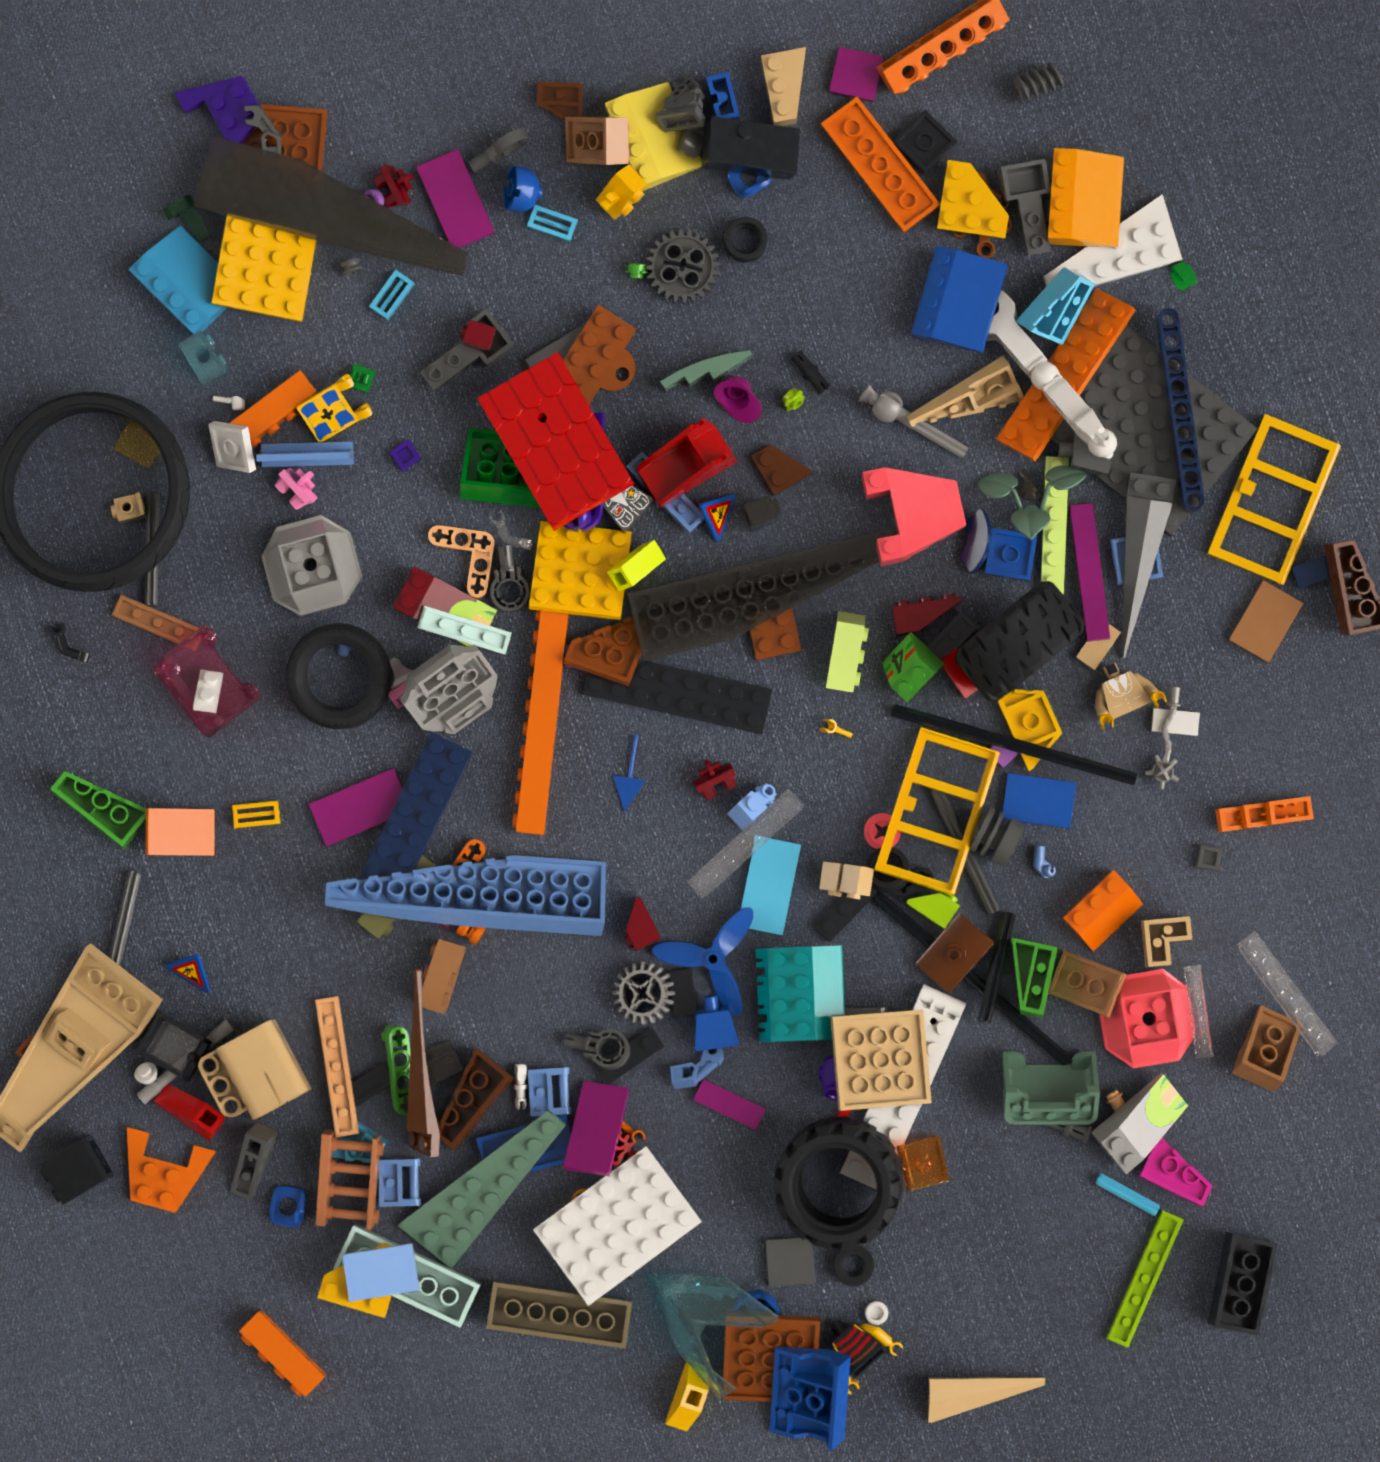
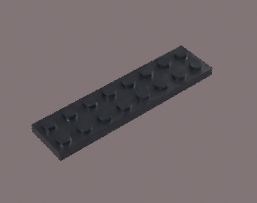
[582,660,772,734]

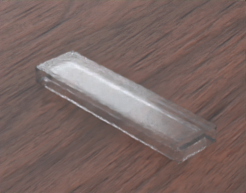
[1184,964,1213,1059]

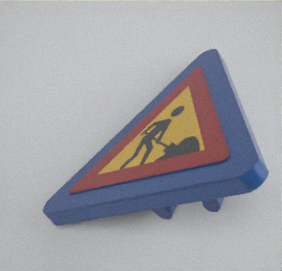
[699,493,736,542]
[165,954,210,993]

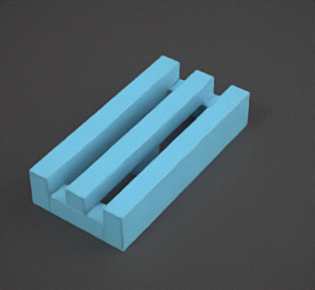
[527,205,578,242]
[369,270,415,321]

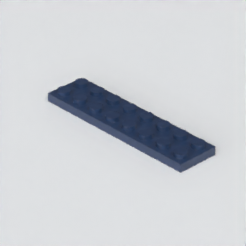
[358,732,473,919]

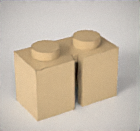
[819,861,874,900]

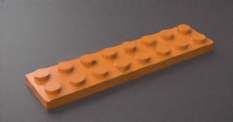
[996,288,1136,462]

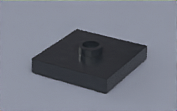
[893,110,957,175]

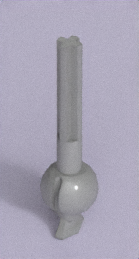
[859,385,968,458]

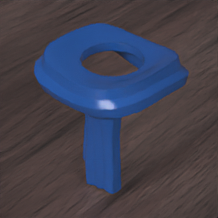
[727,172,771,198]
[269,1186,306,1227]

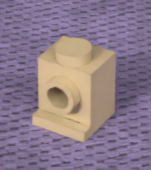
[111,492,146,524]

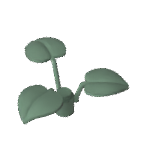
[977,465,1086,540]

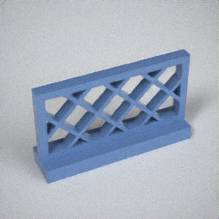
[256,441,354,467]

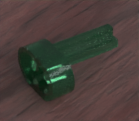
[163,194,211,243]

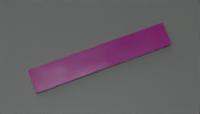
[1069,503,1110,642]

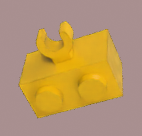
[596,165,648,220]

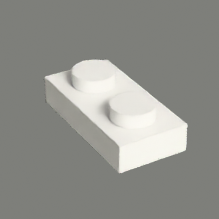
[193,669,223,713]

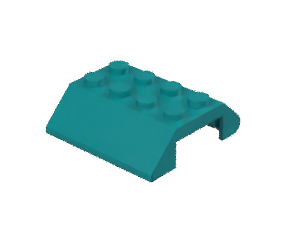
[755,946,845,1042]

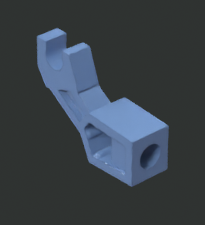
[670,1048,724,1089]

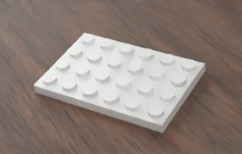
[533,1146,702,1306]

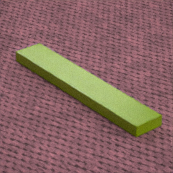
[1106,1210,1184,1348]

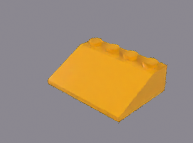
[1048,148,1124,247]

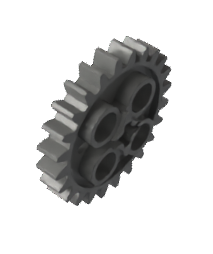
[646,229,720,304]

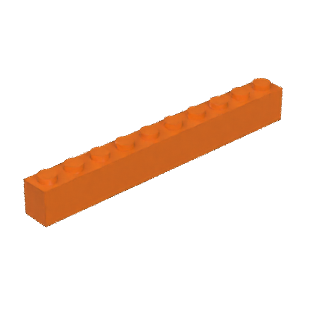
[512,610,569,836]

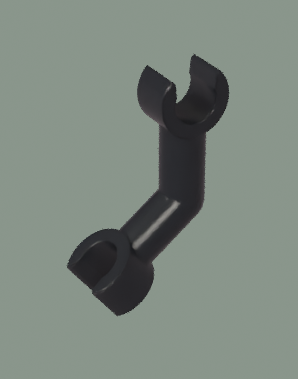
[49,622,91,663]

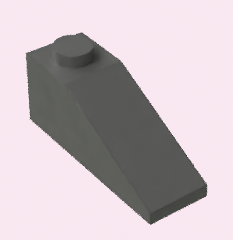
[230,1122,278,1201]

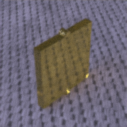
[114,420,161,469]

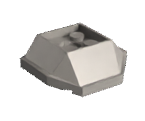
[261,515,363,617]
[400,645,498,734]

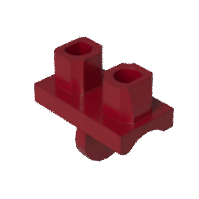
[373,165,414,208]
[693,759,737,800]

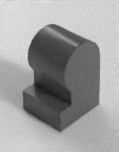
[677,127,704,159]

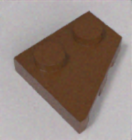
[537,82,583,120]
[751,444,812,496]

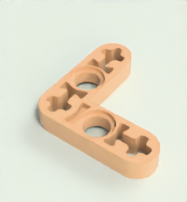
[428,525,495,599]

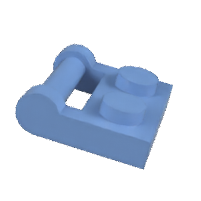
[528,1067,572,1117]
[378,1158,422,1207]

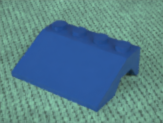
[911,246,1008,353]
[769,1346,851,1451]

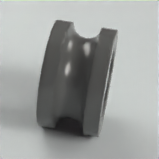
[340,258,363,276]

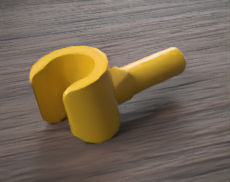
[819,719,853,738]

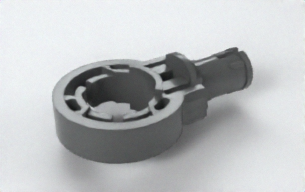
[468,128,530,173]
[490,545,529,611]
[564,1029,630,1070]

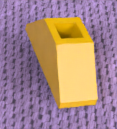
[665,1357,710,1431]

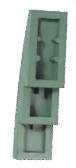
[660,350,752,392]

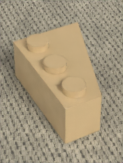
[761,47,806,126]

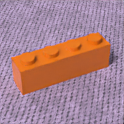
[229,370,317,449]
[239,1310,327,1397]

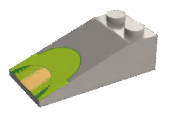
[1091,1072,1188,1174]

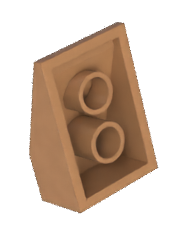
[565,116,630,165]
[1232,1005,1303,1092]

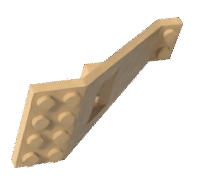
[0,943,163,1152]

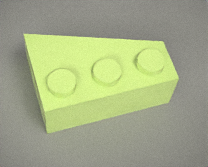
[826,611,869,692]

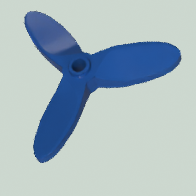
[652,907,754,1016]

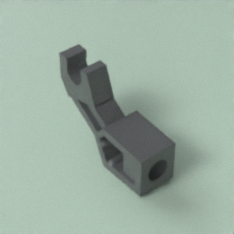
[244,105,282,159]

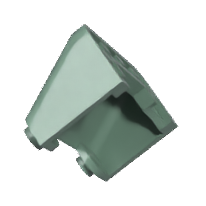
[1002,1052,1100,1125]

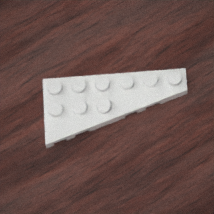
[1043,194,1182,286]

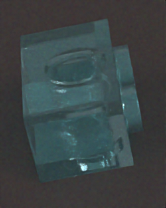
[178,330,228,387]

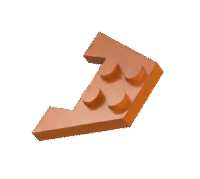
[127,1127,217,1213]

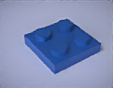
[984,528,1037,581]

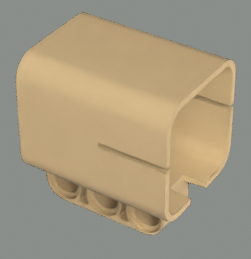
[198,1019,312,1120]

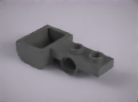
[998,158,1051,256]
[420,308,514,392]

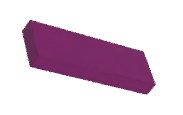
[693,1079,766,1130]

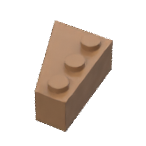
[422,939,467,1014]

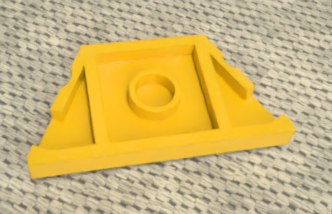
[997,689,1062,771]

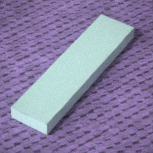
[417,606,512,655]

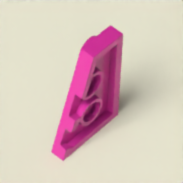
[1139,1138,1213,1207]

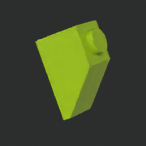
[905,893,960,929]

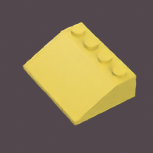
[605,82,702,191]

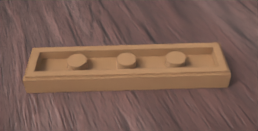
[111,594,205,652]

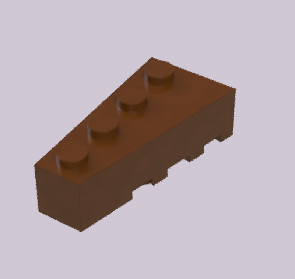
[1324,540,1380,635]
[438,1047,515,1150]

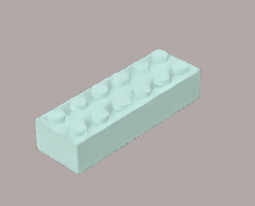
[333,1224,482,1328]

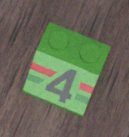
[882,632,944,702]

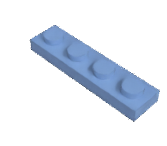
[625,451,705,534]

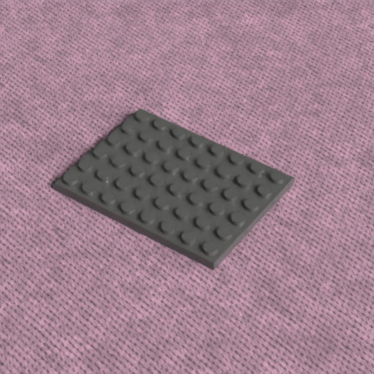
[1050,325,1258,536]

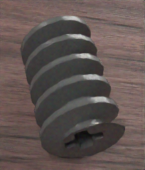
[1013,62,1064,104]

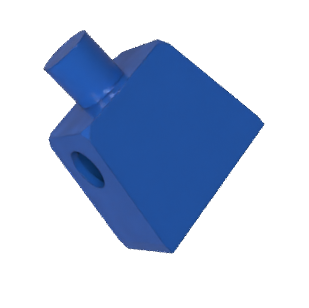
[694,994,739,1051]

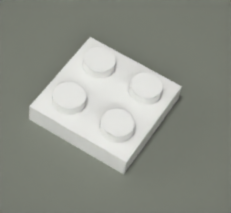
[208,421,256,473]

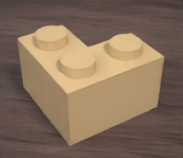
[1141,916,1192,967]

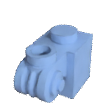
[727,783,777,831]

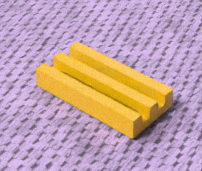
[232,801,281,828]

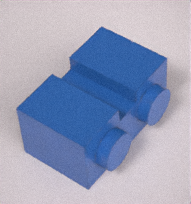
[706,72,740,120]

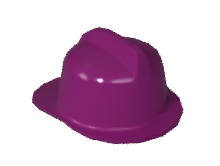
[714,374,762,423]

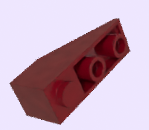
[891,594,962,636]

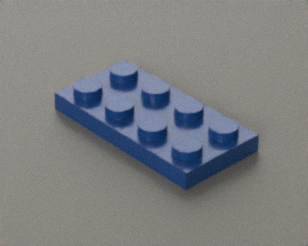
[476,1115,571,1173]

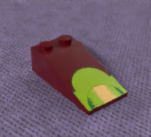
[393,566,498,648]

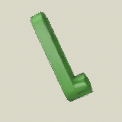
[381,1024,411,1116]

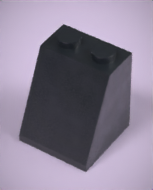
[40,1136,115,1205]

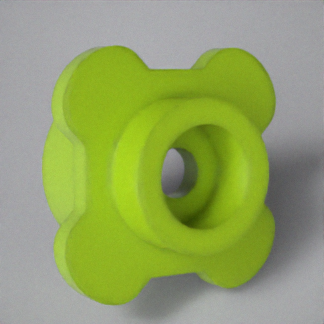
[782,389,805,411]

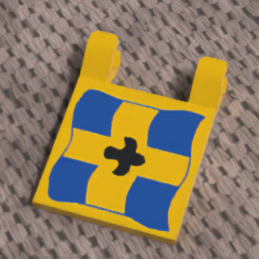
[296,374,372,442]

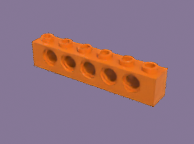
[876,0,1010,95]

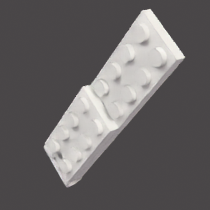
[840,984,966,1190]

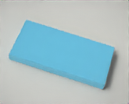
[741,836,801,936]

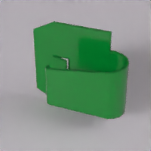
[1169,260,1197,291]

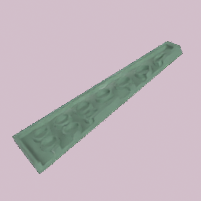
[398,1110,567,1269]

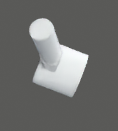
[213,396,245,411]

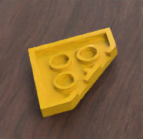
[937,160,1009,239]
[317,1243,393,1318]

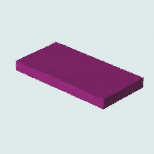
[416,149,495,251]
[309,768,403,847]
[563,1081,630,1177]

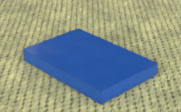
[1002,773,1076,829]

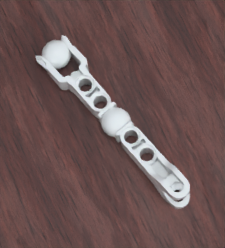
[987,290,1117,459]

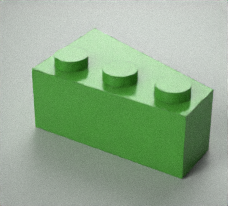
[1012,938,1057,1019]

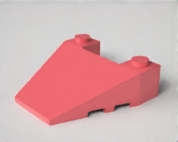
[862,467,966,566]

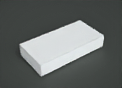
[1151,708,1200,736]

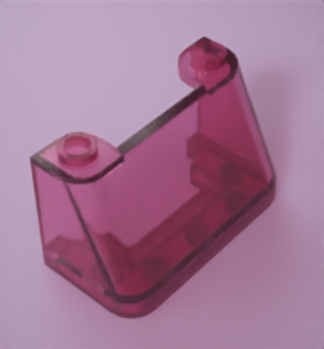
[153,625,262,738]

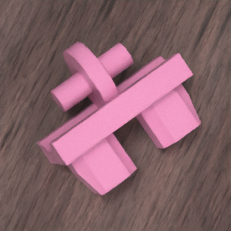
[275,467,318,510]

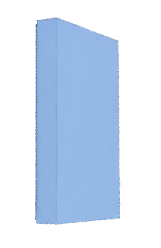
[342,1243,420,1302]

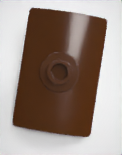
[916,913,994,992]

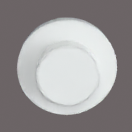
[134,1062,157,1085]

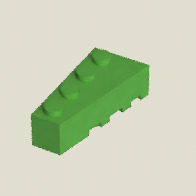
[50,771,147,850]

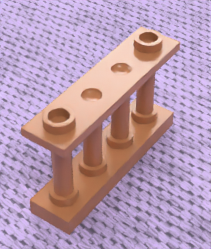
[316,1129,384,1231]

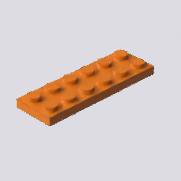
[820,97,940,233]

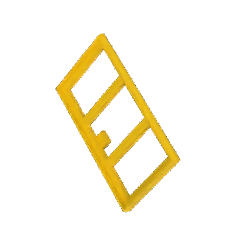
[1207,414,1341,585]
[874,727,1000,895]

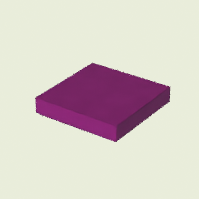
[829,47,884,102]

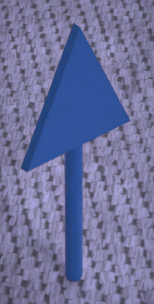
[613,734,646,812]

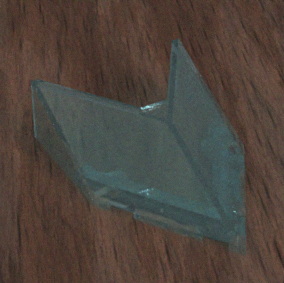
[645,1272,779,1399]

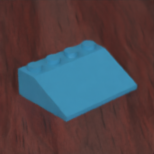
[128,225,227,338]

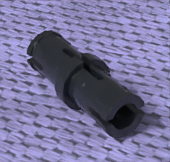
[791,350,831,395]

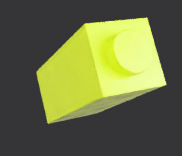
[607,540,666,591]

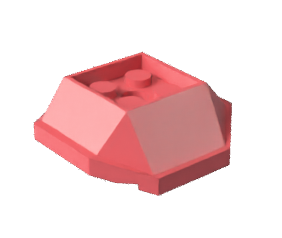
[1099,969,1197,1068]

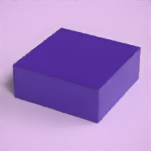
[389,439,422,472]

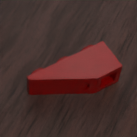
[153,1084,225,1142]

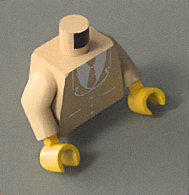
[1094,663,1167,730]

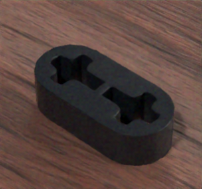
[893,867,934,897]

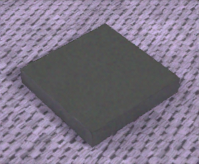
[766,1237,815,1287]

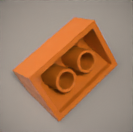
[1061,870,1143,952]

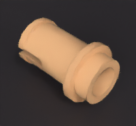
[1106,1089,1125,1112]

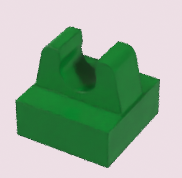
[350,364,376,394]

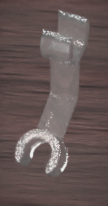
[490,511,533,550]

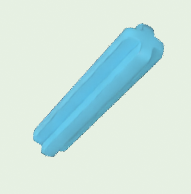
[1095,1173,1160,1216]

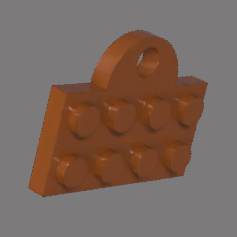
[563,305,637,405]

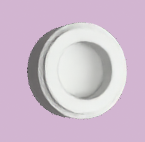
[865,1301,888,1325]

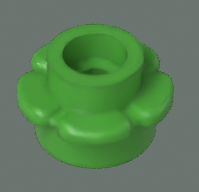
[625,263,648,278]

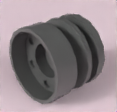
[969,806,1026,867]

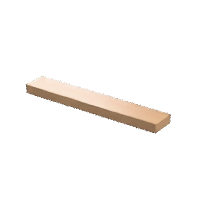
[315,996,359,1138]

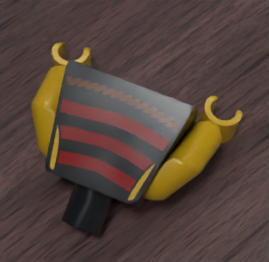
[831,1320,903,1394]

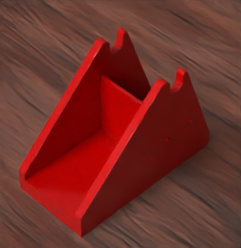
[635,418,737,509]

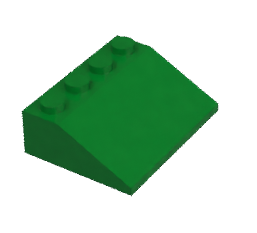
[460,428,540,508]

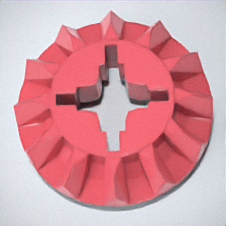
[864,813,901,849]

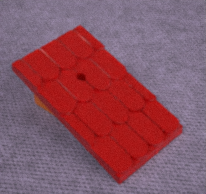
[477,352,634,531]

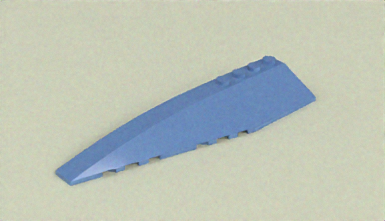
[325,855,606,936]

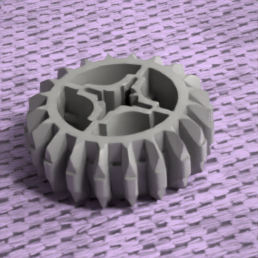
[612,962,675,1025]

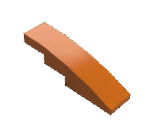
[1215,796,1314,832]

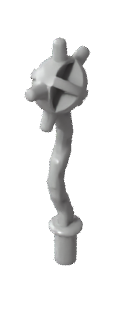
[1145,687,1181,790]

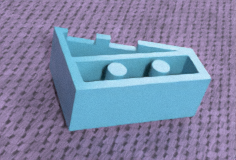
[1016,267,1095,345]

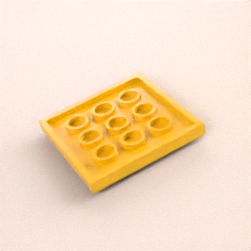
[211,213,318,322]
[529,521,632,620]

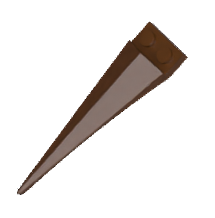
[407,968,440,1157]

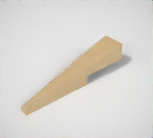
[906,355,1024,427]
[928,1377,1045,1423]

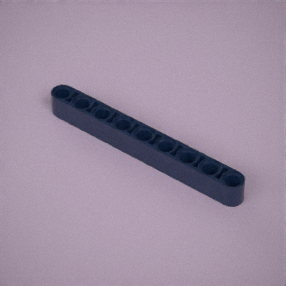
[1156,308,1205,513]

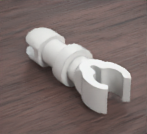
[514,1064,527,1110]

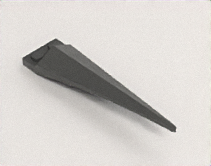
[1121,472,1176,659]

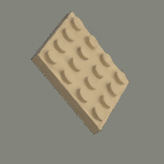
[830,1010,932,1111]

